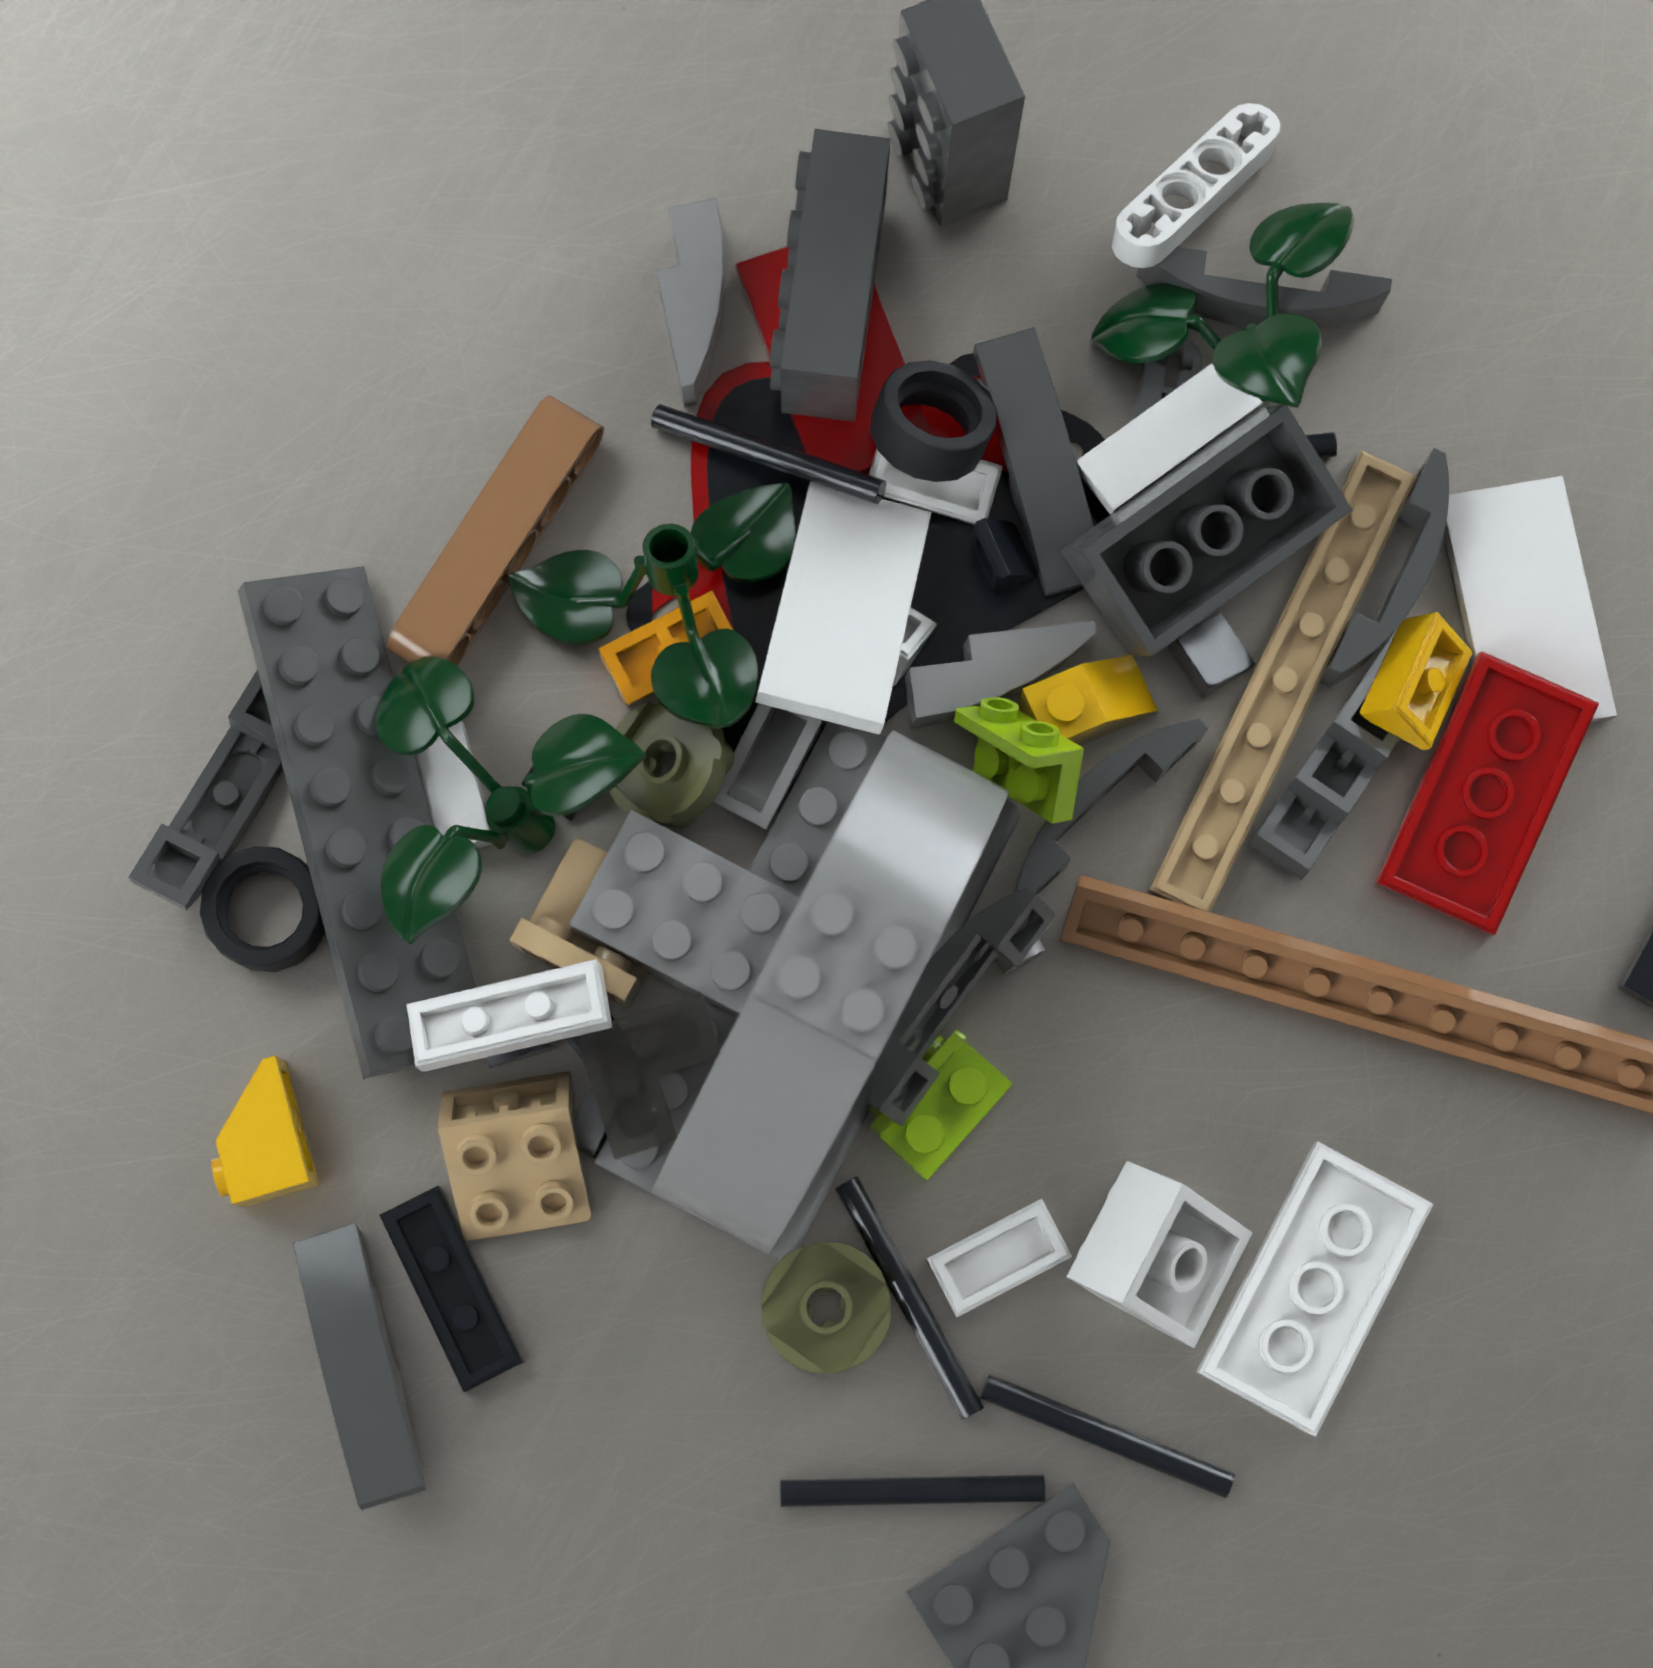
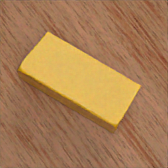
[1360,612,1473,750]

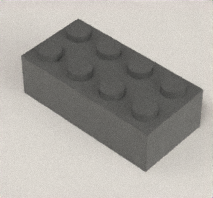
[887,0,1025,226]
[770,129,890,422]
[1061,405,1353,657]

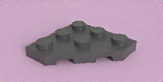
[906,1483,1110,1668]

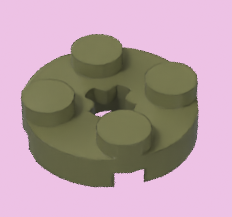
[609,701,734,829]
[762,1242,891,1373]

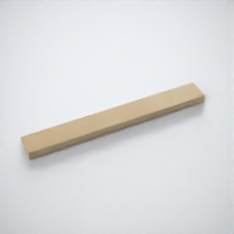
[1147,450,1417,912]

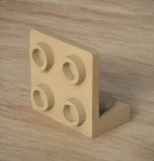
[509,838,647,1008]
[437,1071,591,1241]

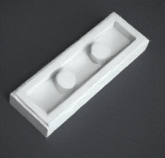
[1076,364,1263,515]
[406,959,613,1072]

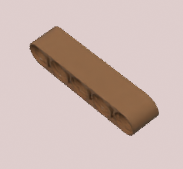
[386,395,604,666]

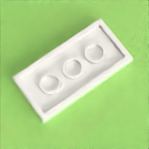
[1444,476,1617,723]
[755,482,931,735]
[1196,1142,1433,1437]

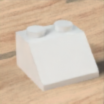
[1067,1161,1253,1348]

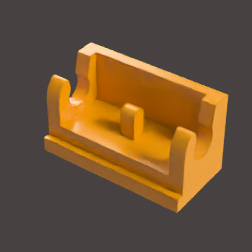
[599,591,733,706]

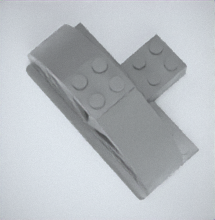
[569,721,1020,1261]

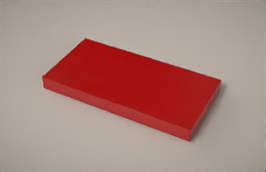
[736,246,933,475]
[1375,651,1599,936]

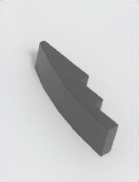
[973,327,1094,598]
[1248,634,1400,881]
[293,1223,426,1510]

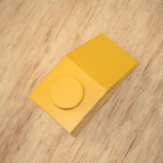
[1017,655,1158,746]
[211,1055,320,1207]

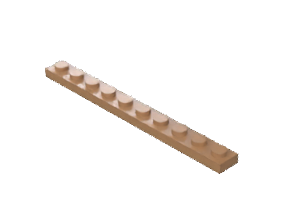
[1060,874,1653,1113]

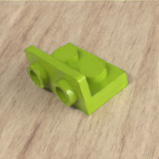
[954,697,1084,824]
[869,1029,1013,1182]

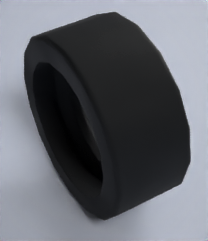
[870,360,996,482]
[200,846,325,972]

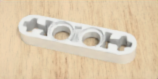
[1112,103,1280,268]

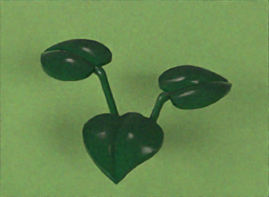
[1091,203,1354,408]
[509,483,796,729]
[375,657,646,945]

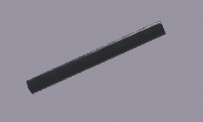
[651,404,886,504]
[835,1176,984,1420]
[980,1374,1235,1498]
[780,1475,1045,1507]

